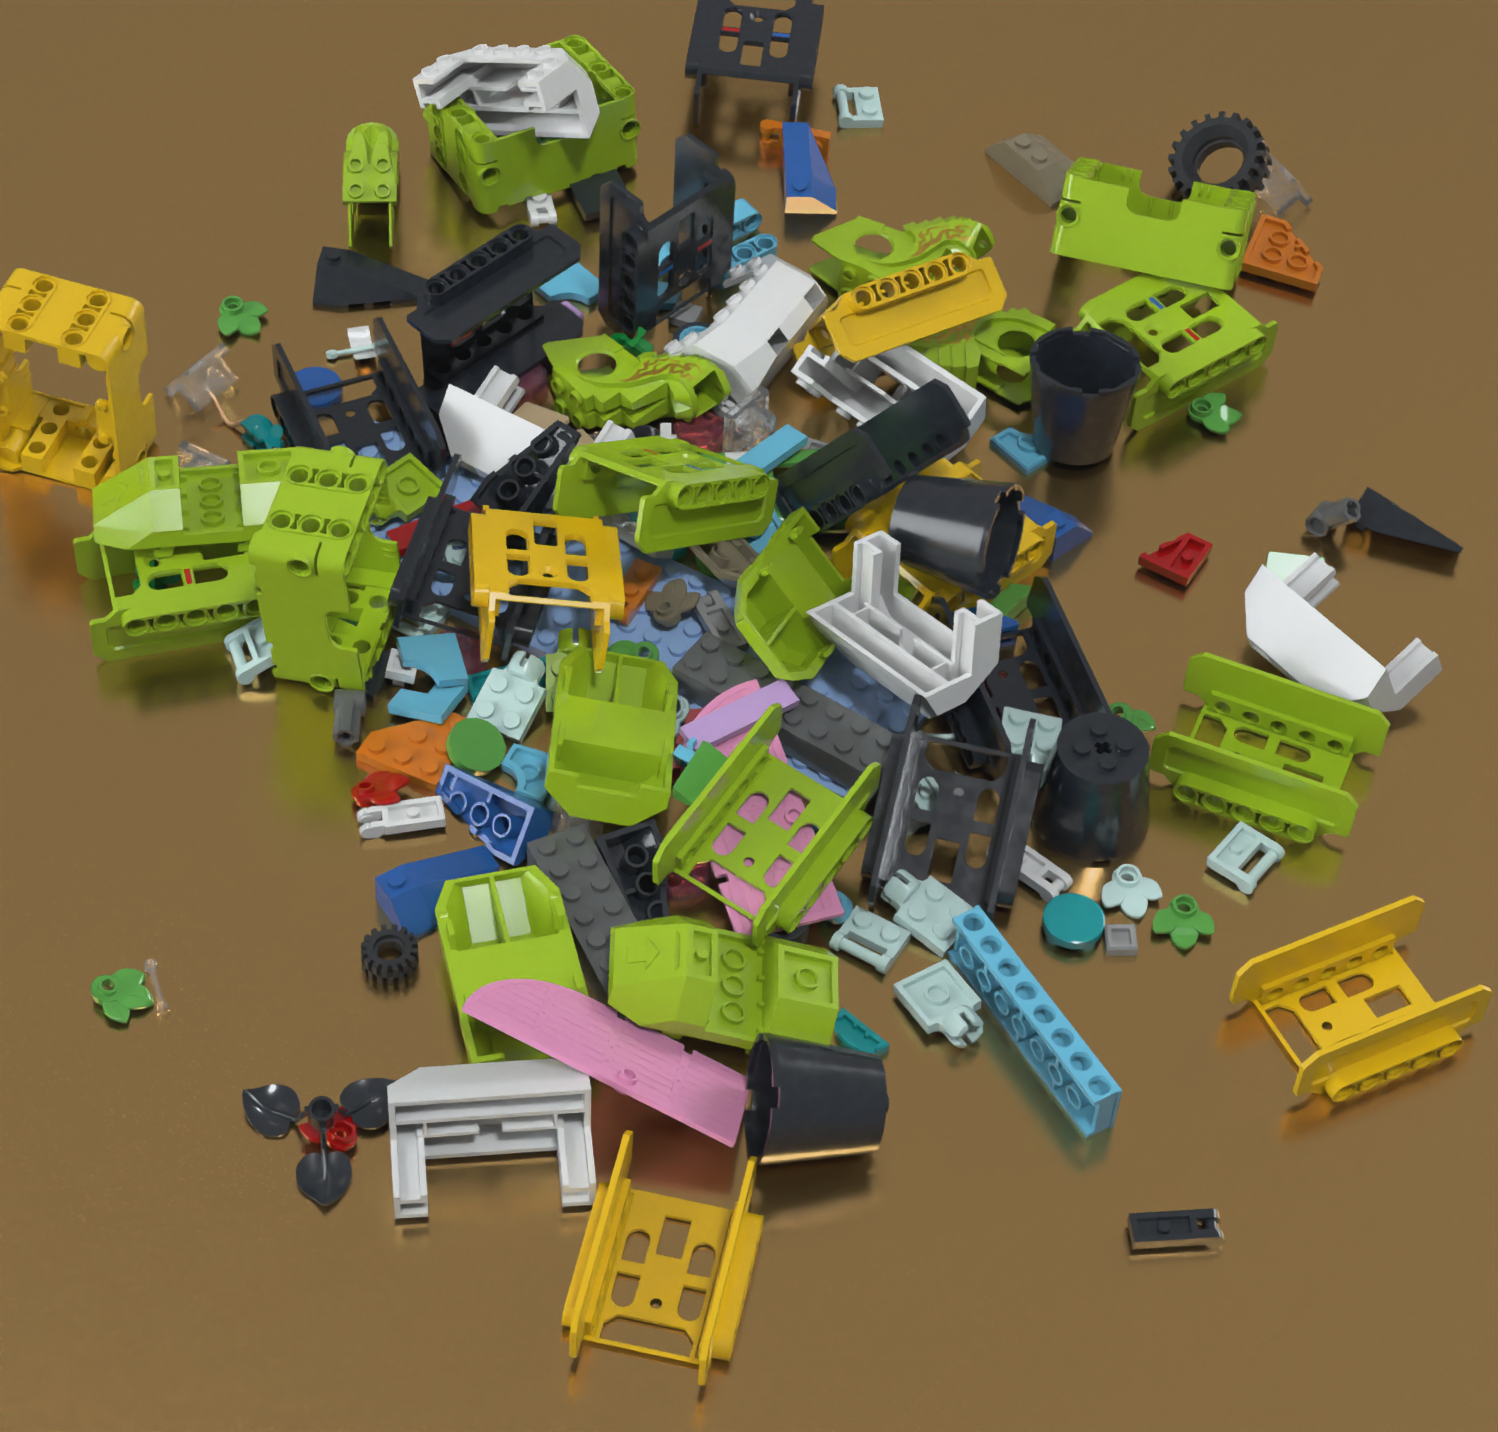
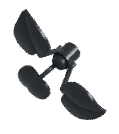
[242,1078,395,1206]

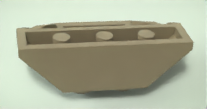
[985,133,1074,208]
[689,538,759,589]

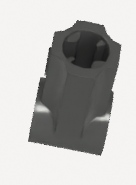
[1305,497,1361,537]
[332,689,366,746]

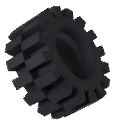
[361,924,419,985]

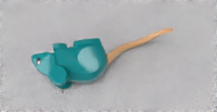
[209,392,285,450]

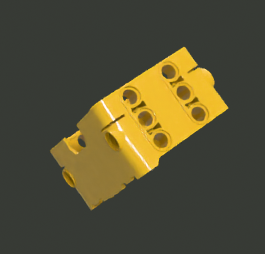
[0,268,158,490]

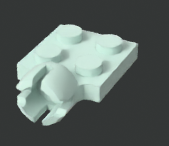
[466,651,547,744]
[1001,706,1062,771]
[881,869,973,958]
[893,959,984,1048]

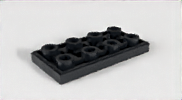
[568,169,627,221]

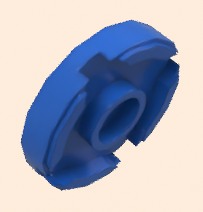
[295,366,343,409]

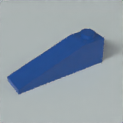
[782,122,837,214]
[1020,495,1093,562]
[435,764,556,866]
[375,845,500,939]

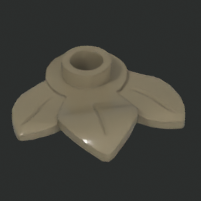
[646,579,701,627]

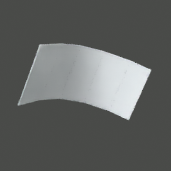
[347,325,378,360]

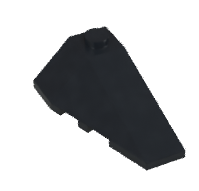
[313,246,428,310]
[470,420,582,539]
[1351,486,1464,553]
[594,818,669,921]

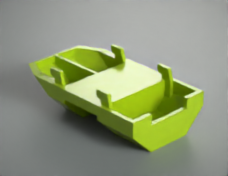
[92,447,295,558]
[734,506,852,681]
[544,646,678,826]
[435,865,589,1064]
[608,915,839,1055]

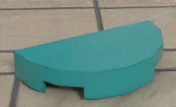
[834,1007,890,1056]

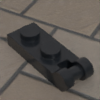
[1127,1208,1225,1249]

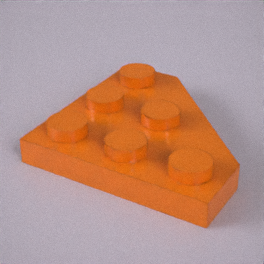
[1241,214,1323,292]
[356,712,466,793]

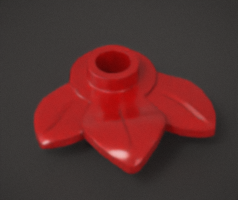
[351,771,411,807]
[299,1106,358,1151]

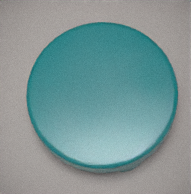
[1042,893,1105,951]

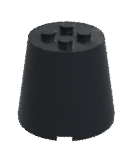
[1030,327,1142,465]
[888,475,1025,600]
[1032,712,1150,864]
[744,1032,889,1166]

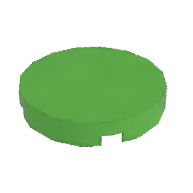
[446,718,506,776]

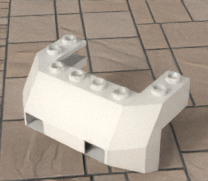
[412,44,600,139]
[663,254,829,413]
[791,344,986,460]
[439,365,635,509]
[806,530,1003,719]
[1245,552,1442,712]
[387,1058,596,1219]

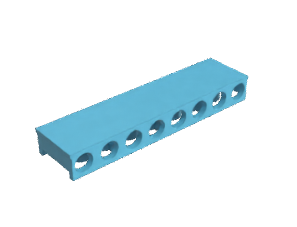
[947,905,1122,1138]

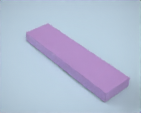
[679,679,799,752]

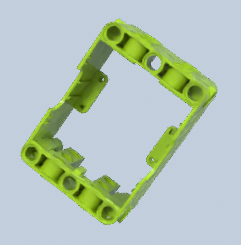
[423,35,641,214]
[1050,157,1257,290]
[248,446,401,692]

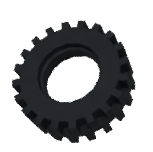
[1168,111,1272,199]

